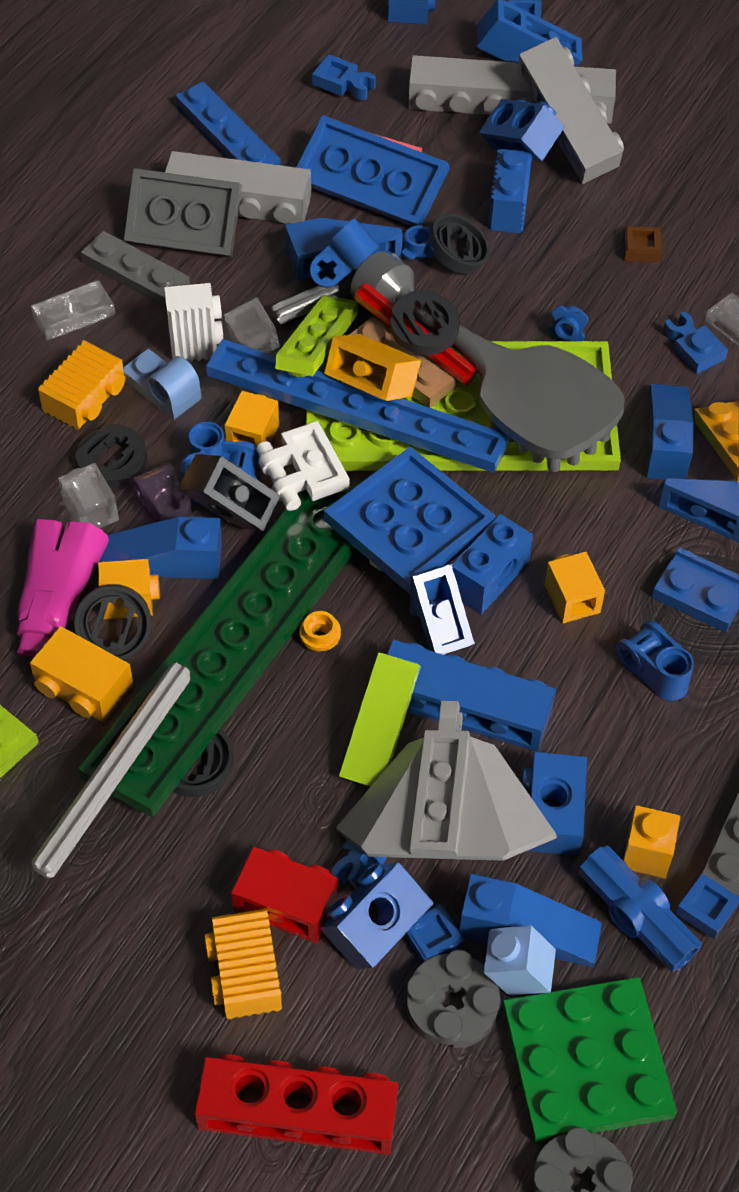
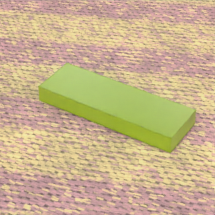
[339,652,421,787]

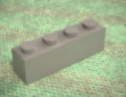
[517,37,624,184]
[165,151,311,224]

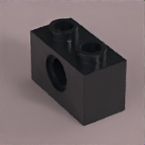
[178,454,280,531]

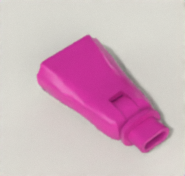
[17,519,109,657]

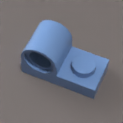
[123,348,202,420]

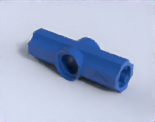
[578,845,702,973]

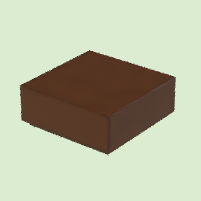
[623,226,662,262]

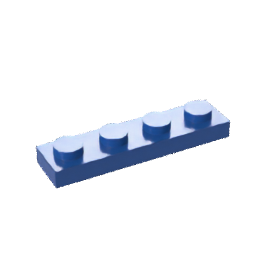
[175,82,281,166]

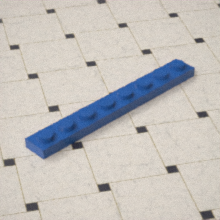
[206,339,509,473]

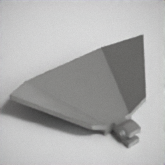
[336,701,557,861]

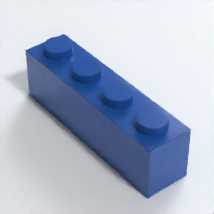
[387,640,556,752]

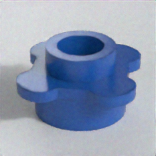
[402,225,435,260]
[549,306,588,341]

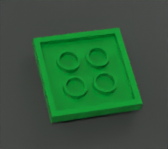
[502,977,677,1144]

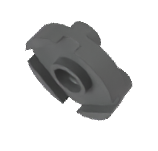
[407,950,500,1048]
[533,1128,633,1192]

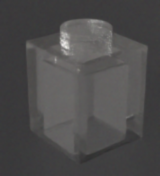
[224,297,280,353]
[58,463,119,528]

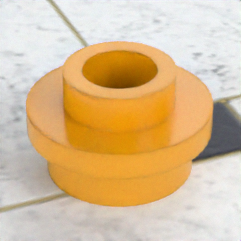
[299,611,341,651]

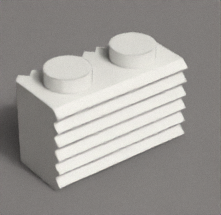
[164,283,223,362]

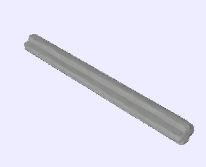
[32,663,190,879]

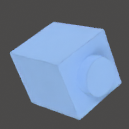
[484,926,556,995]

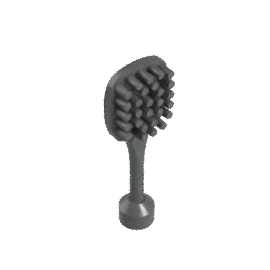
[351,251,625,472]

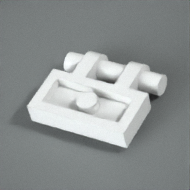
[256,421,349,511]

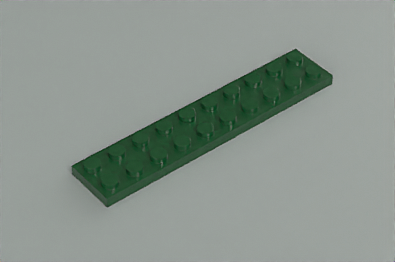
[78,490,357,818]

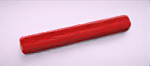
[354,283,478,385]

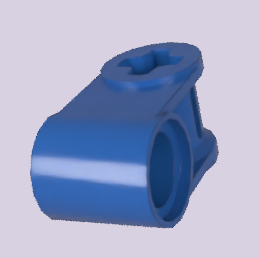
[615,620,694,701]

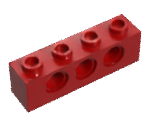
[195,1054,398,1155]

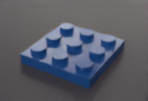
[324,446,497,594]

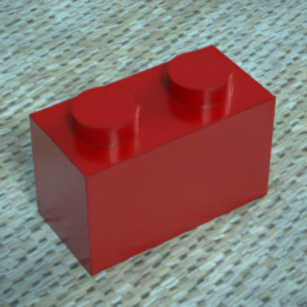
[231,847,338,944]

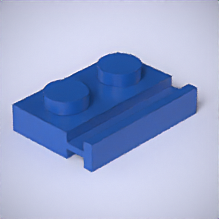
[652,547,739,633]

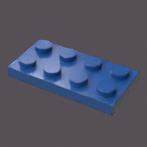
[296,115,450,227]

